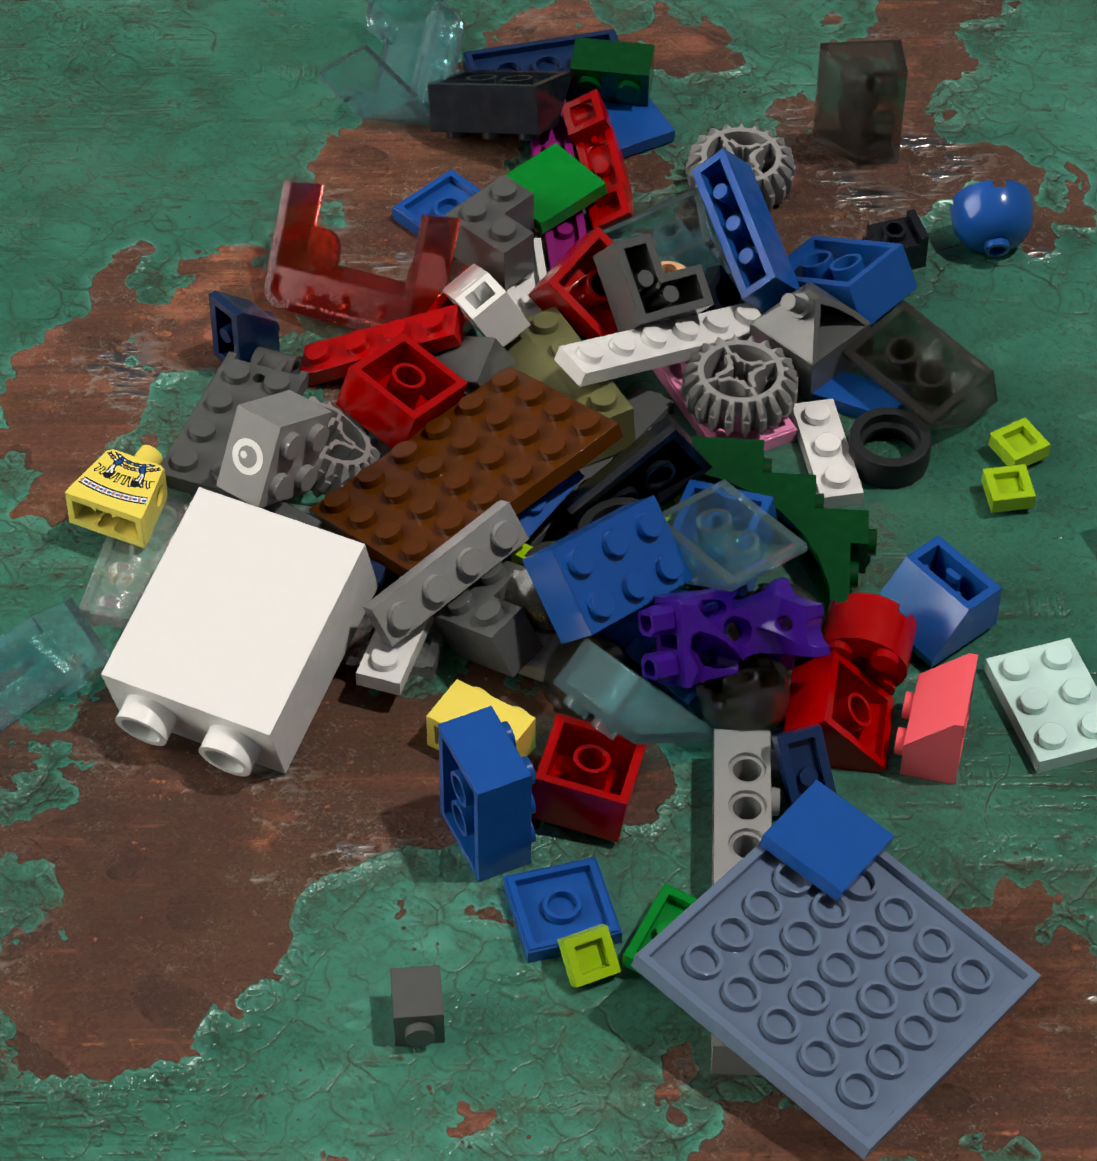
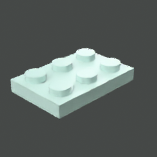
[984,638,1097,774]

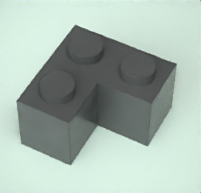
[445,175,535,291]
[593,233,714,332]
[433,559,544,677]

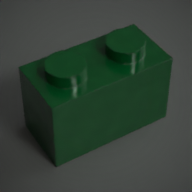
[569,37,655,106]

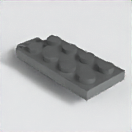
[161,346,309,500]

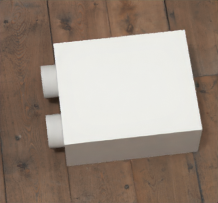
[101,487,378,777]

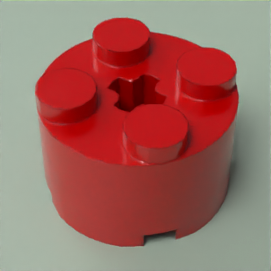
[822,593,917,695]

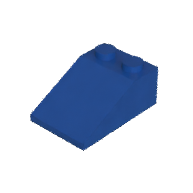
[788,235,917,328]

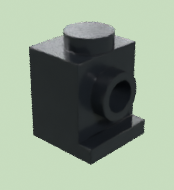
[862,209,929,270]

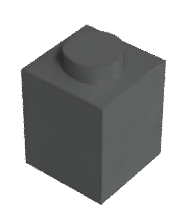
[390,965,445,1047]

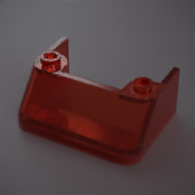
[264,180,461,330]

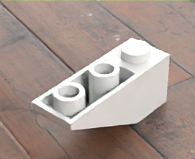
[442,264,531,347]

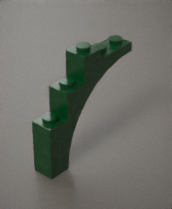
[680,436,877,614]

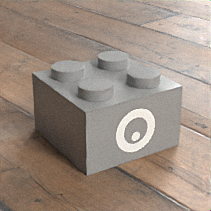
[216,390,332,508]

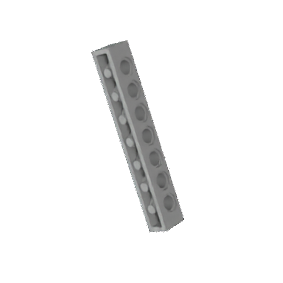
[711,729,780,1075]

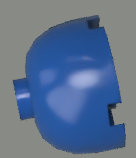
[950,180,1033,257]

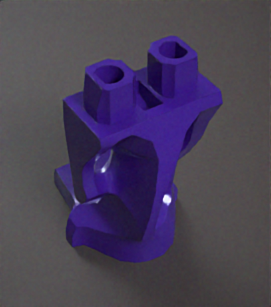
[637,577,830,688]

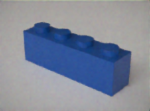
[691,148,800,313]

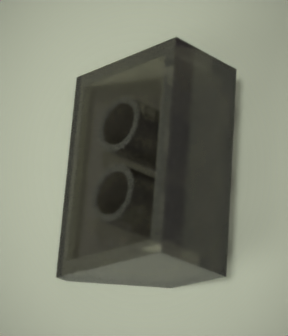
[812,39,908,165]
[842,300,998,429]

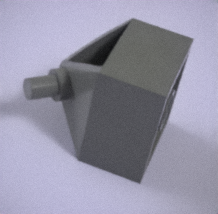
[749,282,871,401]

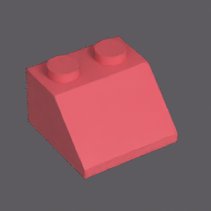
[894,653,978,785]

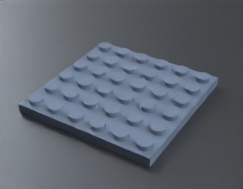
[631,843,1042,1160]

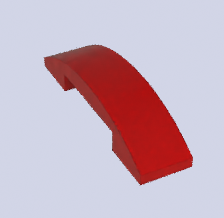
[562,89,634,230]

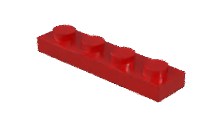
[301,304,465,387]

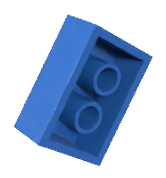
[522,495,693,644]
[438,706,536,882]

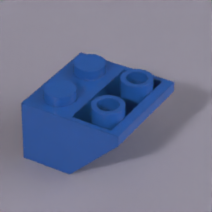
[879,535,1002,668]

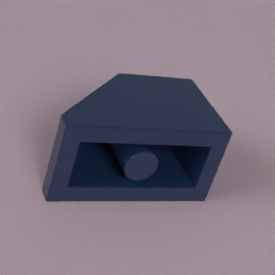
[208,290,280,362]

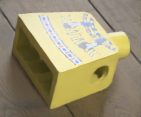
[65,445,168,548]

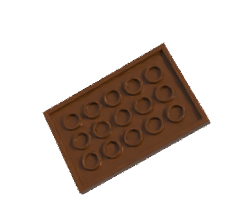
[309,366,623,576]

